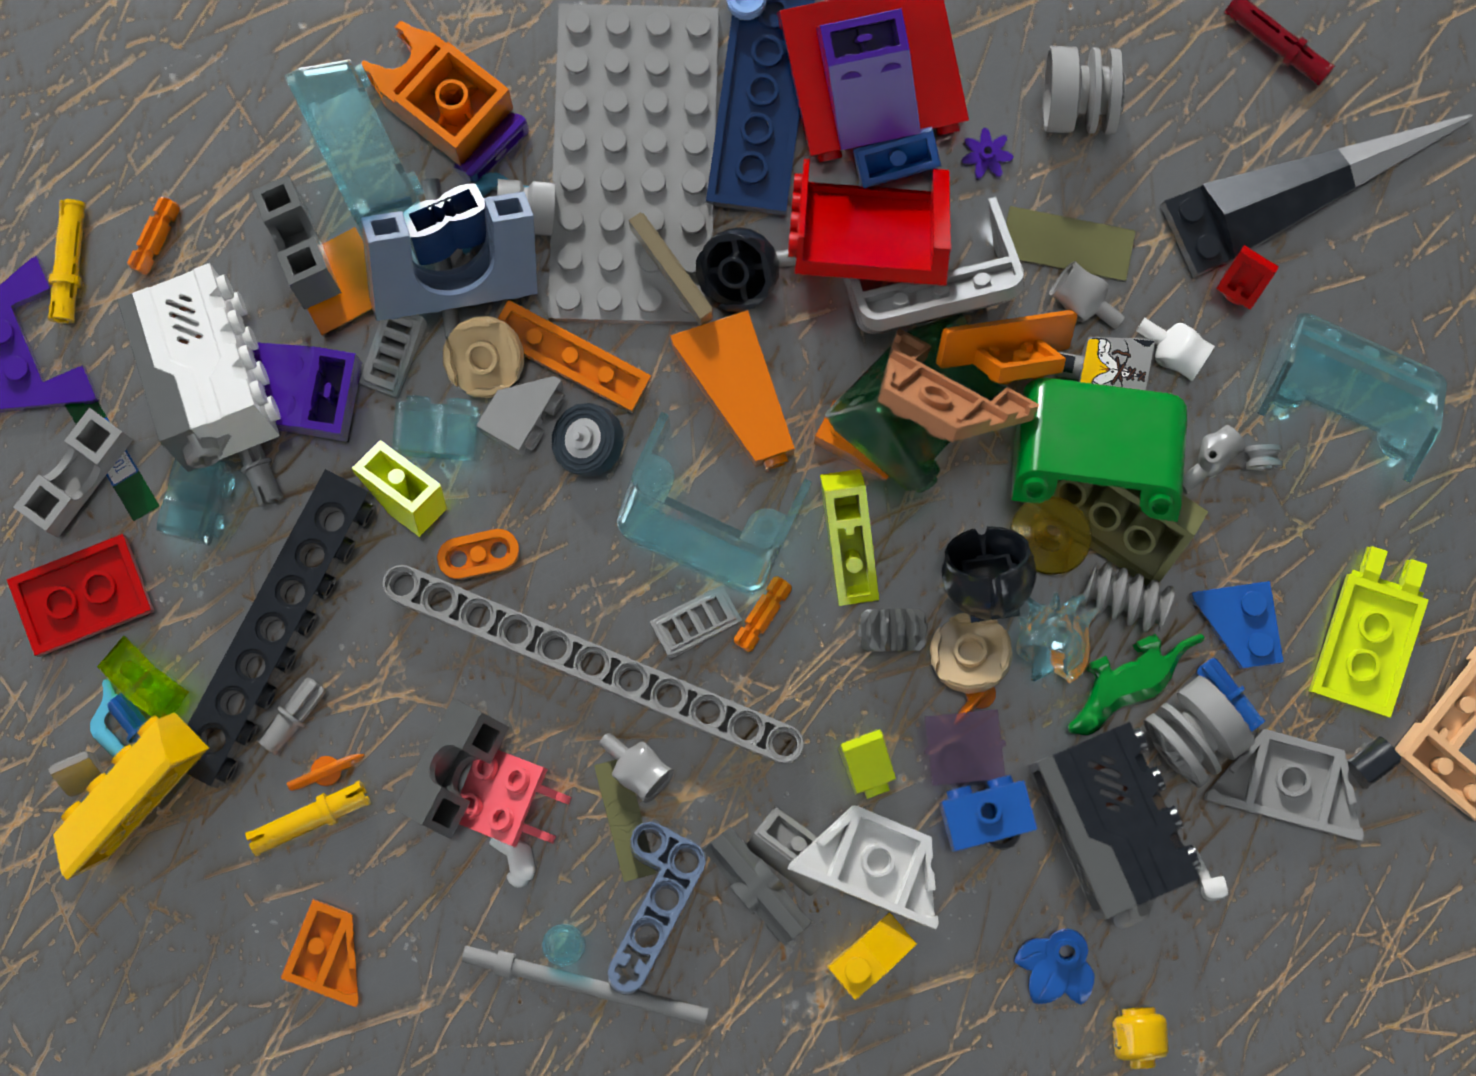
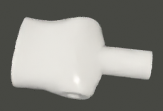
[1136,318,1215,381]

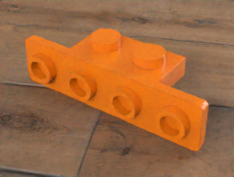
[936,310,1078,384]

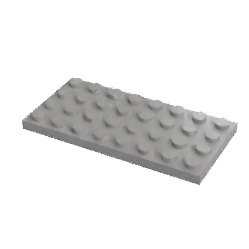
[548,4,719,325]

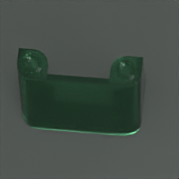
[825,313,1007,493]

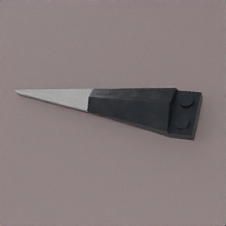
[1160,115,1474,278]

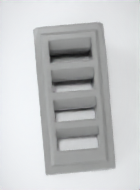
[359,315,427,399]
[650,585,742,660]

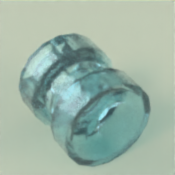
[542,923,586,966]

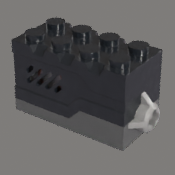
[1028,722,1201,929]

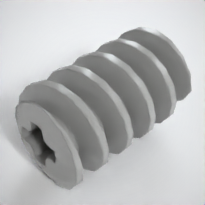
[1081,561,1175,633]

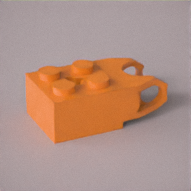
[358,21,514,166]

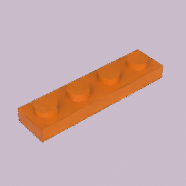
[498,300,652,414]

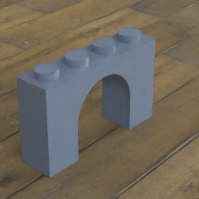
[361,191,538,321]

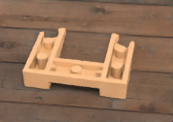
[1394,646,1476,822]

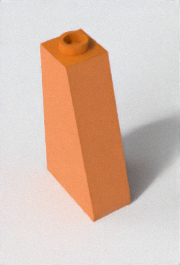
[670,310,795,470]

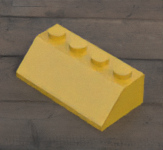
[53,712,209,880]

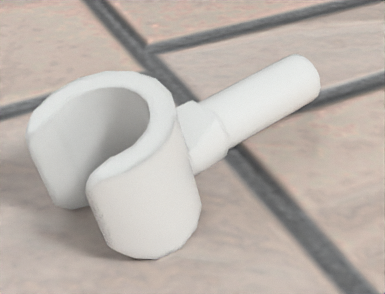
[1193,846,1228,902]

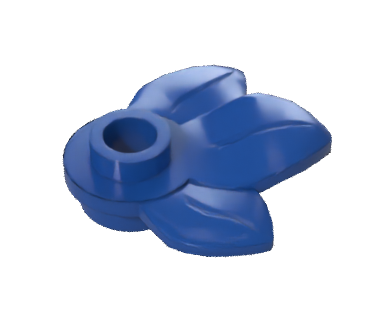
[1014,929,1095,1005]

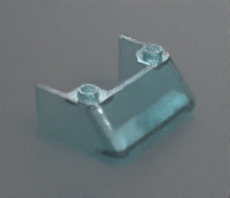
[284,59,424,233]
[1257,313,1447,483]
[617,412,812,595]

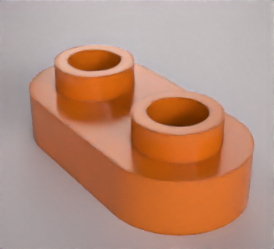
[437,529,520,580]

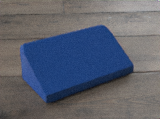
[853,127,941,188]

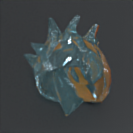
[1016,592,1100,684]

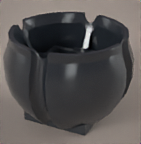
[941,526,1037,623]

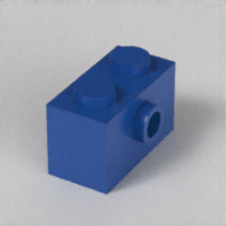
[939,775,1038,852]

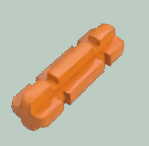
[127,197,180,275]
[734,576,792,652]

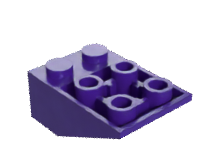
[816,8,921,150]
[253,342,362,442]

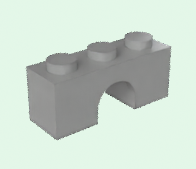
[13,408,133,538]

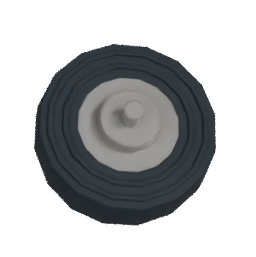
[552,403,624,477]

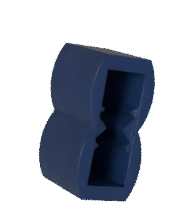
[403,184,486,265]

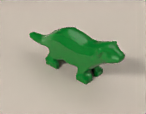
[1068,634,1205,736]

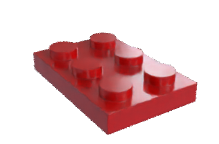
[6,534,155,657]

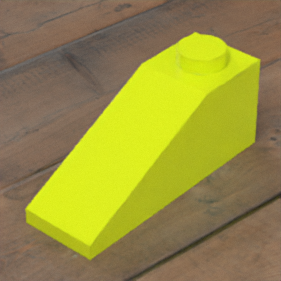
[820,469,879,606]

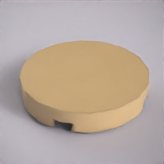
[443,316,524,398]
[929,613,1013,694]

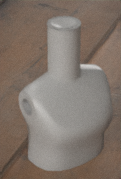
[1049,261,1125,329]
[1183,425,1246,494]
[599,732,674,803]

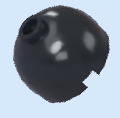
[696,227,779,312]

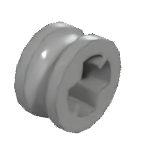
[1244,444,1283,470]

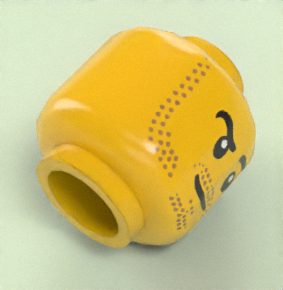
[1112,1007,1169,1069]

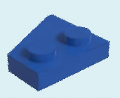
[1189,581,1284,669]

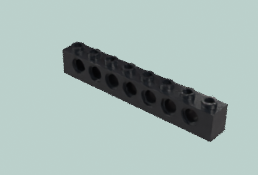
[186,469,375,788]

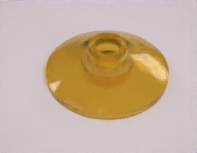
[1010,496,1092,575]

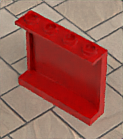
[777,0,969,162]
[788,159,951,286]

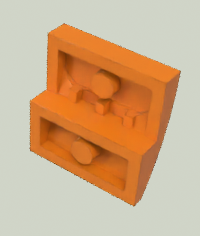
[307,227,373,336]

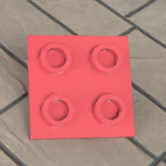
[459,750,572,847]

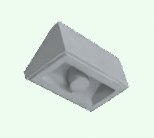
[746,806,822,896]

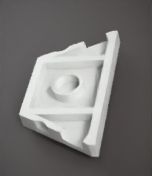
[788,806,939,929]

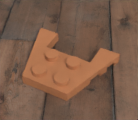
[878,329,1040,442]

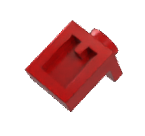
[1216,245,1279,310]

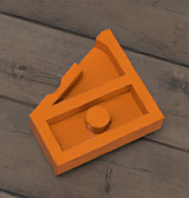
[280,899,359,1007]

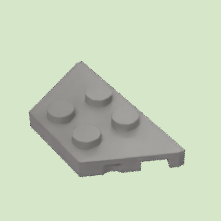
[1204,729,1364,842]

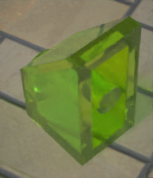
[97,635,189,718]

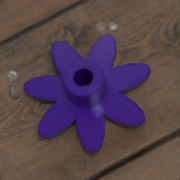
[961,127,1014,179]

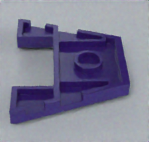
[0,256,100,412]

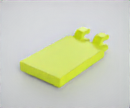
[1309,546,1429,718]

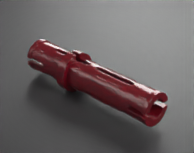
[1224,0,1335,87]

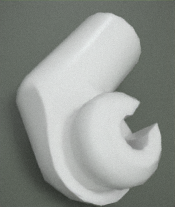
[488,838,536,888]

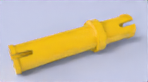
[47,199,86,324]
[245,780,371,857]

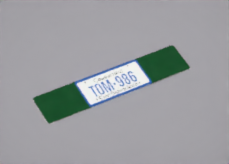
[65,402,159,521]

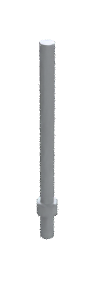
[461,946,709,1025]

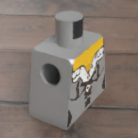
[1054,337,1155,390]

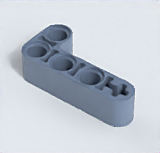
[608,822,706,995]

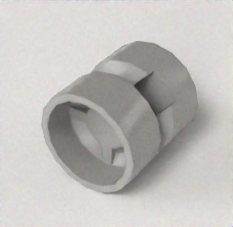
[497,179,555,236]

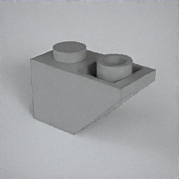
[476,376,565,456]

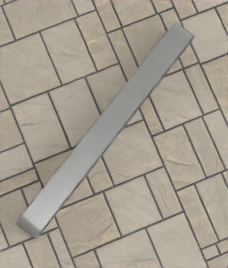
[383,565,804,765]

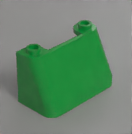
[1011,378,1188,522]

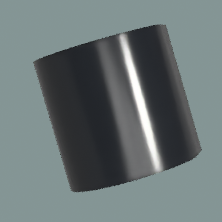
[1347,736,1402,789]

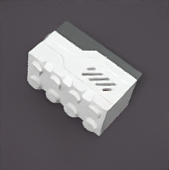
[117,263,281,472]

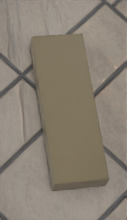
[629,212,713,325]

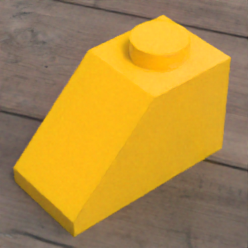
[826,912,917,1000]

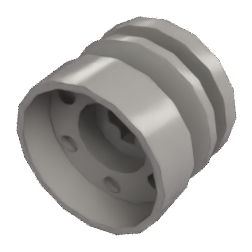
[1043,46,1126,134]
[1143,676,1256,788]

